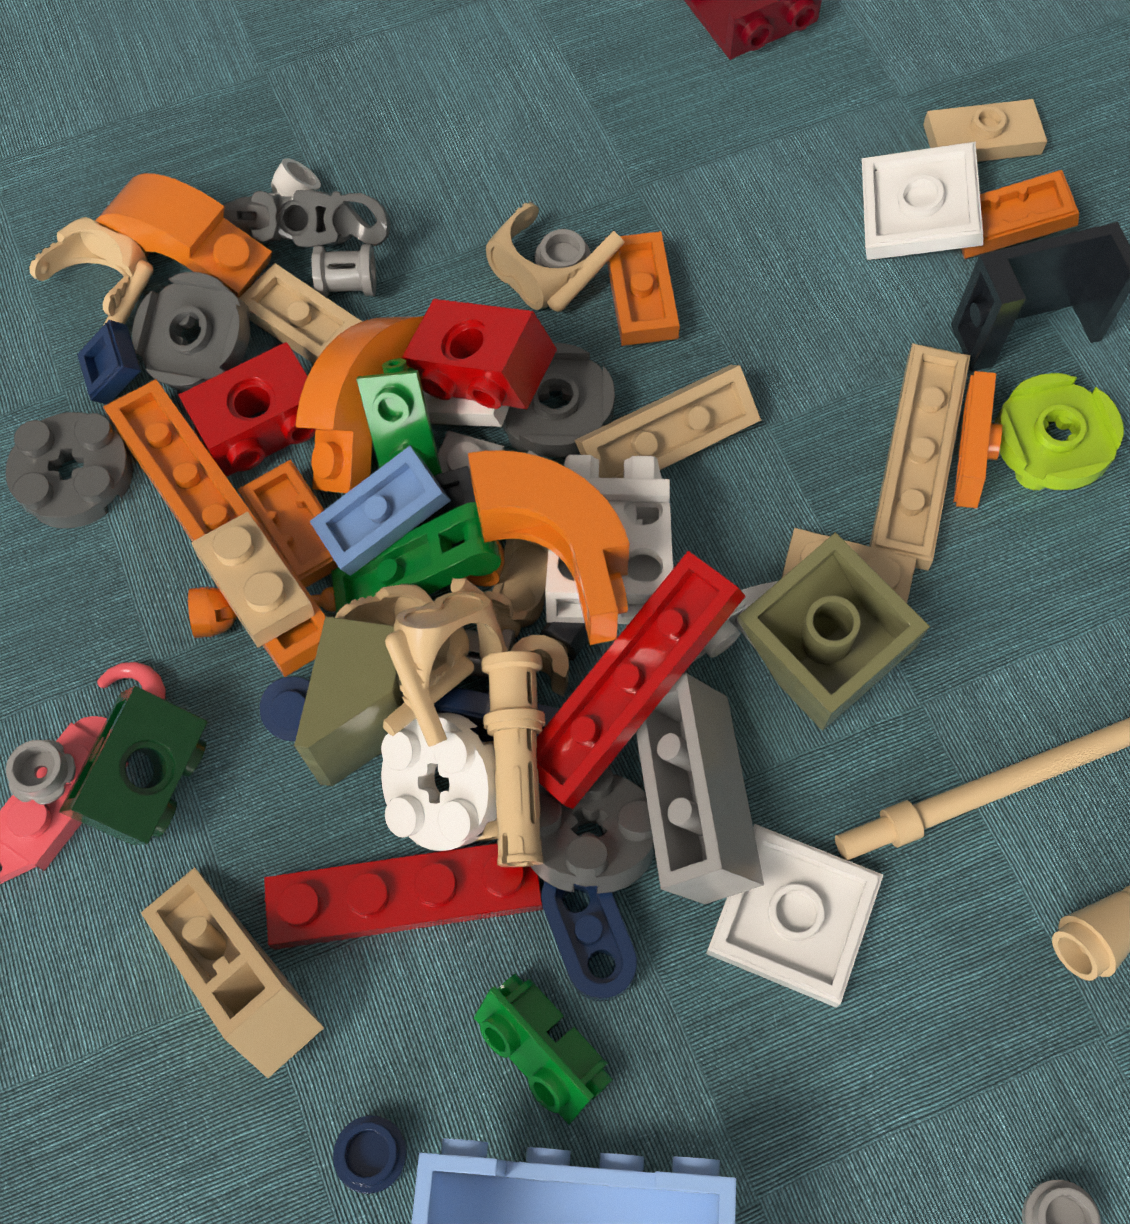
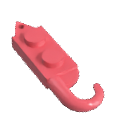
[0,662,166,884]

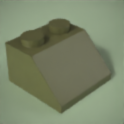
[737,532,930,731]
[294,616,404,786]

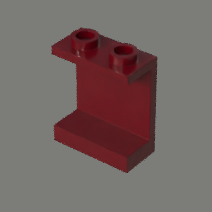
[684,0,822,60]

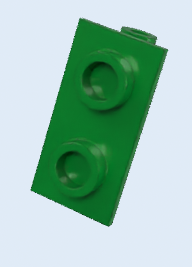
[356,358,442,475]
[474,973,613,1125]

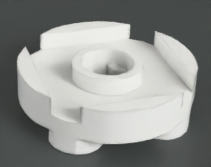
[381,712,497,851]

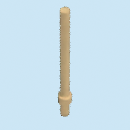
[835,717,1130,861]

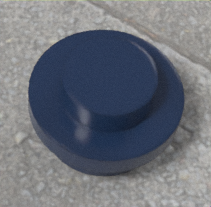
[259,675,310,741]
[333,1115,407,1194]

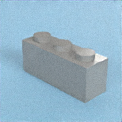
[636,673,764,904]

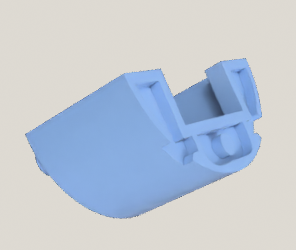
[411,1138,736,1224]

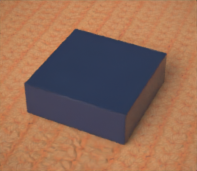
[77,320,141,404]

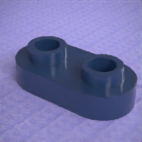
[541,882,637,1002]

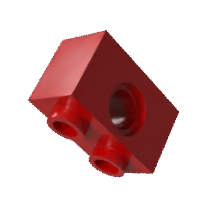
[402,299,557,410]
[178,342,316,477]

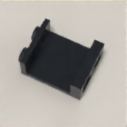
[951,222,1130,372]

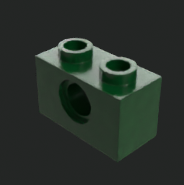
[59,686,208,845]

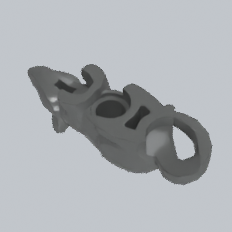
[222,190,391,247]

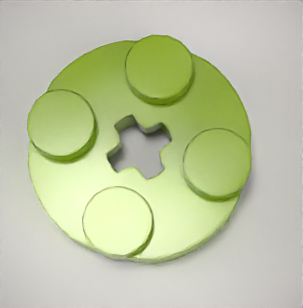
[995,373,1124,490]

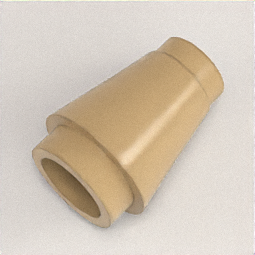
[1052,886,1130,981]

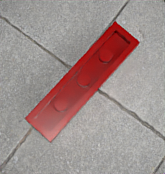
[536,551,746,809]
[264,843,543,950]

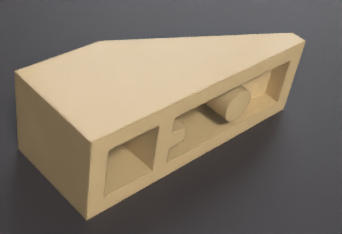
[141,867,324,1078]

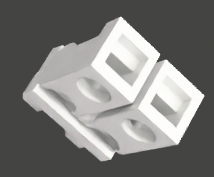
[545,455,673,624]

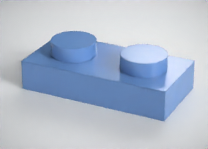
[310,446,451,576]

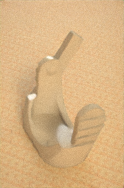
[486,202,625,312]
[30,217,154,324]
[450,539,549,638]
[335,584,474,736]
[385,591,508,747]

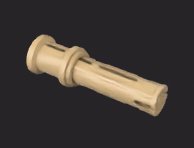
[481,651,545,867]

